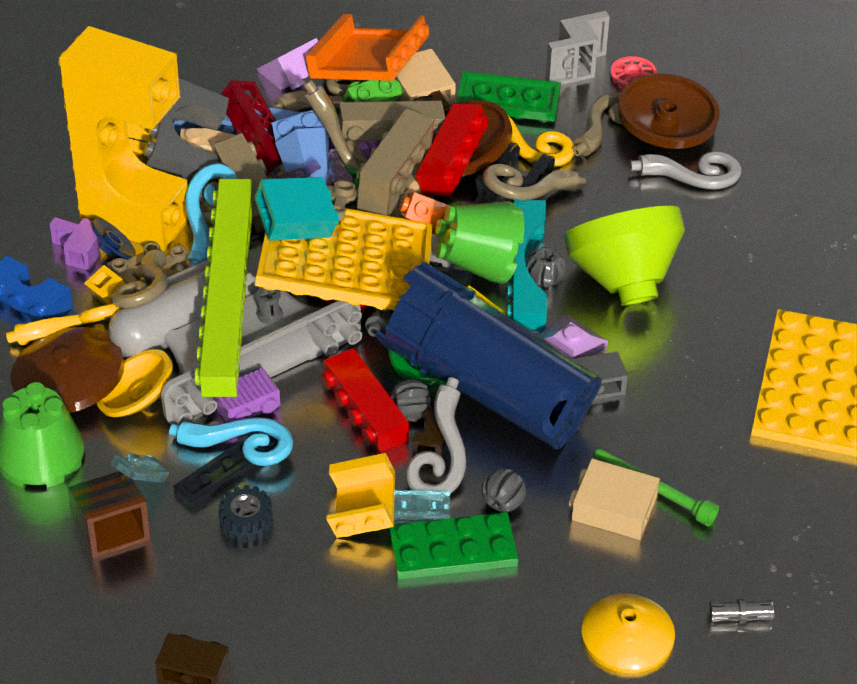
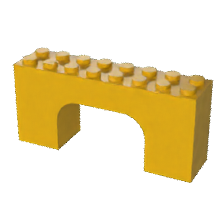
[59,26,189,252]

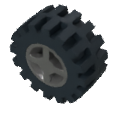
[219,485,273,542]

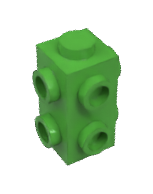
[342,79,402,102]

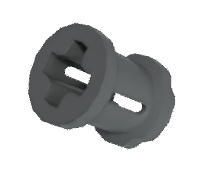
[255,287,283,324]

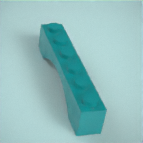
[507,200,547,333]

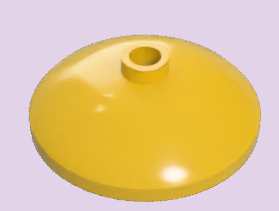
[97,349,173,417]
[581,594,675,673]

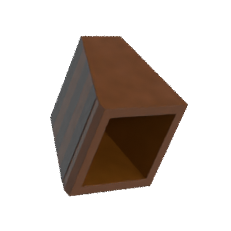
[68,469,151,558]

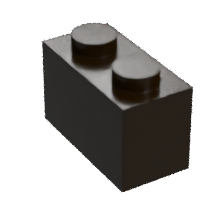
[155,633,230,684]

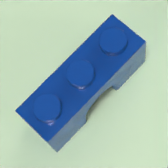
[0,256,73,321]

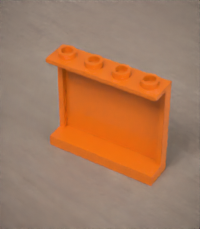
[306,14,429,81]

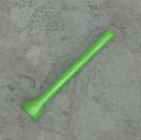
[594,449,719,527]

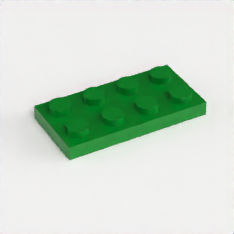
[456,71,561,122]
[389,512,518,580]

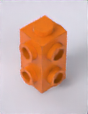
[399,192,448,236]

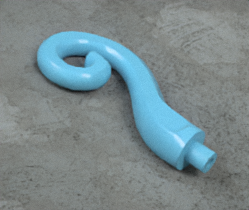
[185,163,238,267]
[169,417,293,466]

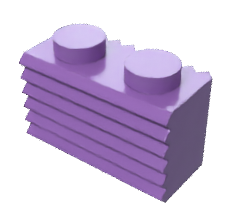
[213,368,280,423]

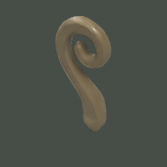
[270,79,368,111]
[303,79,368,170]
[572,92,622,156]
[483,164,586,201]
[111,249,168,308]

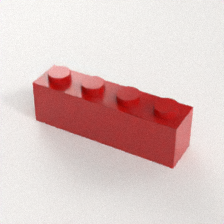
[415,104,488,196]
[321,348,409,454]

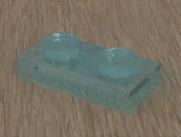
[110,453,169,483]
[394,490,450,522]

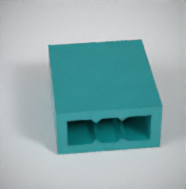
[254,177,339,241]

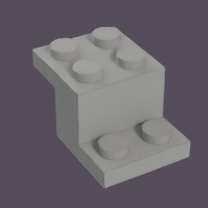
[546,11,610,85]

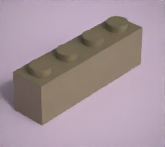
[339,101,445,142]
[213,133,272,234]

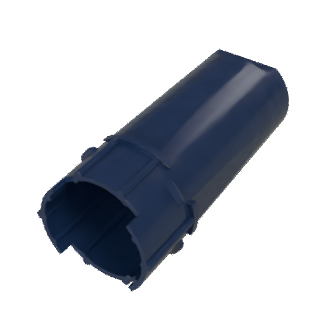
[376,261,602,449]

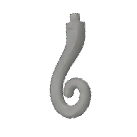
[629,152,742,189]
[406,377,467,500]

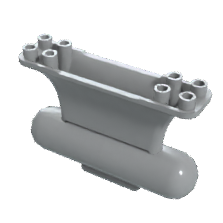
[108,244,363,425]

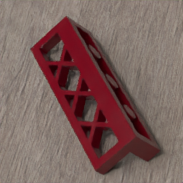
[220,80,283,176]

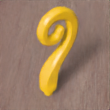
[508,116,574,167]
[6,304,120,346]

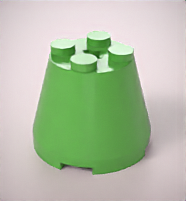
[435,202,525,284]
[0,382,84,488]

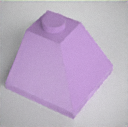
[257,38,318,90]
[538,314,608,359]

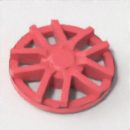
[611,56,657,89]

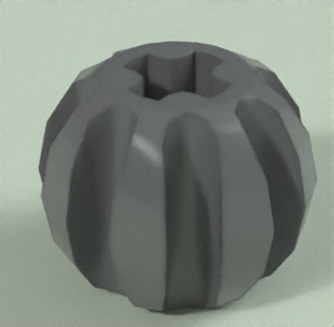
[526,247,566,288]
[391,379,431,422]
[482,468,526,512]

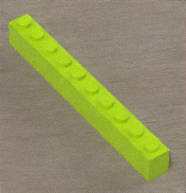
[195,179,254,397]

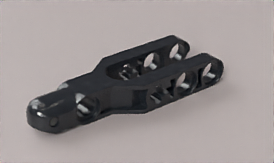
[472,141,555,204]

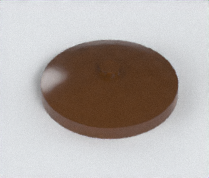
[618,73,720,149]
[432,100,512,177]
[10,327,125,413]

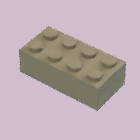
[356,108,435,216]

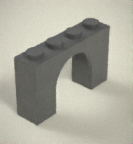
[144,78,229,184]

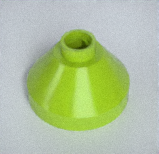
[564,206,685,306]

